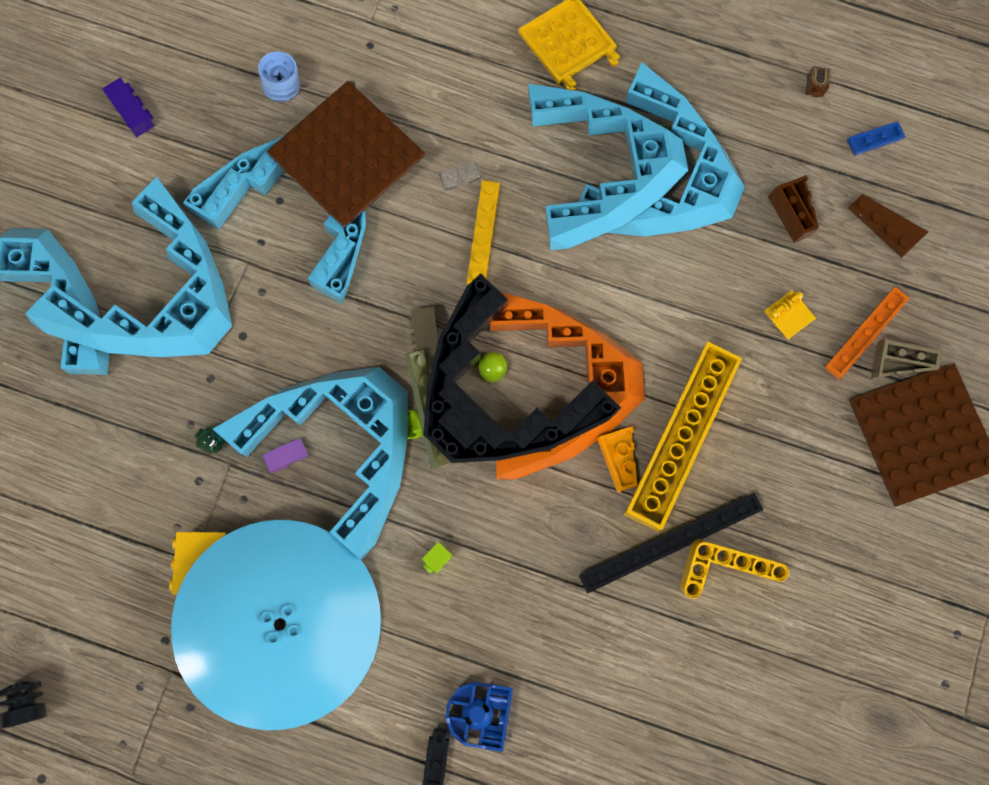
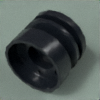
[0,681,47,729]

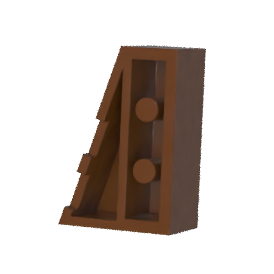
[768,175,819,243]

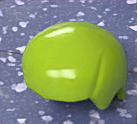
[479,352,507,383]
[407,410,423,439]

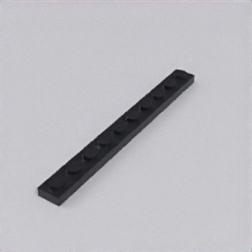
[579,493,763,594]

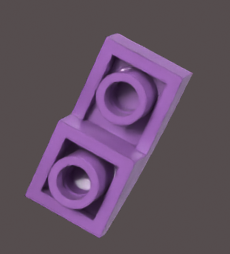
[262,439,308,474]

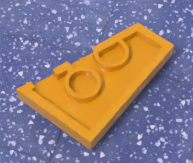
[597,426,637,493]

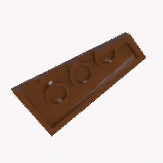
[848,194,928,258]

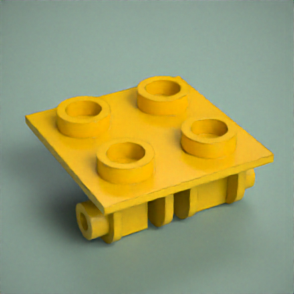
[764,290,816,340]

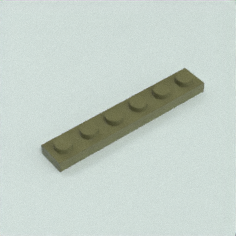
[405,349,450,468]

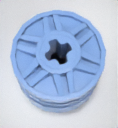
[258,51,300,102]

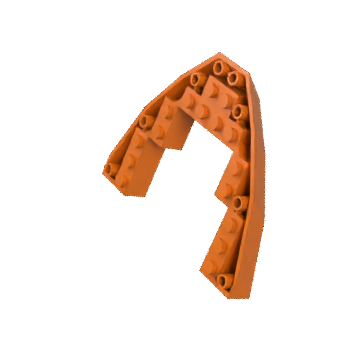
[490,292,645,480]

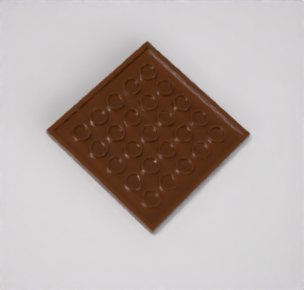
[266,81,425,229]
[849,363,989,507]

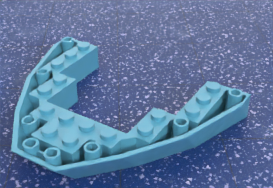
[578,62,745,237]
[528,84,688,251]
[183,136,366,304]
[25,176,232,357]
[0,228,110,375]
[213,367,408,560]

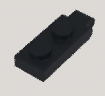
[422,728,450,785]

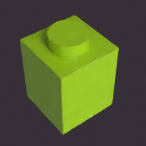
[422,542,453,574]

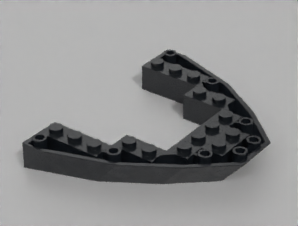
[423,273,621,463]

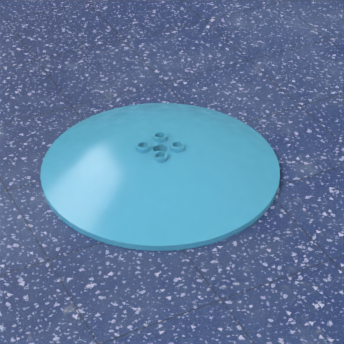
[171,520,381,730]

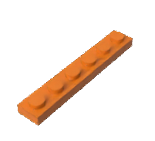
[824,286,910,380]

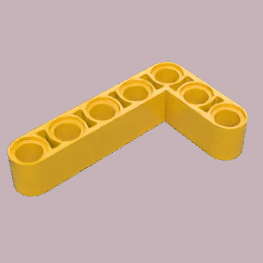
[680,539,789,599]

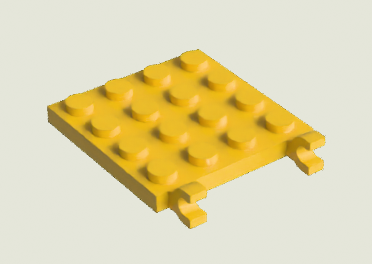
[518,0,620,91]

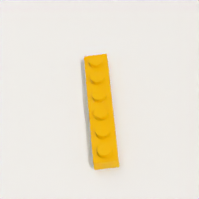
[466,180,500,286]

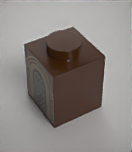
[805,66,830,97]

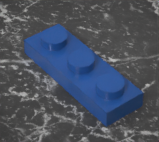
[847,121,905,156]

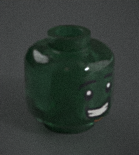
[194,426,225,455]

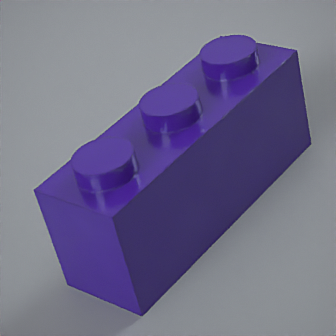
[102,77,155,138]

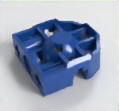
[445,681,513,752]

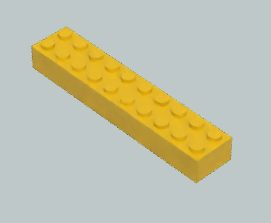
[623,341,742,532]

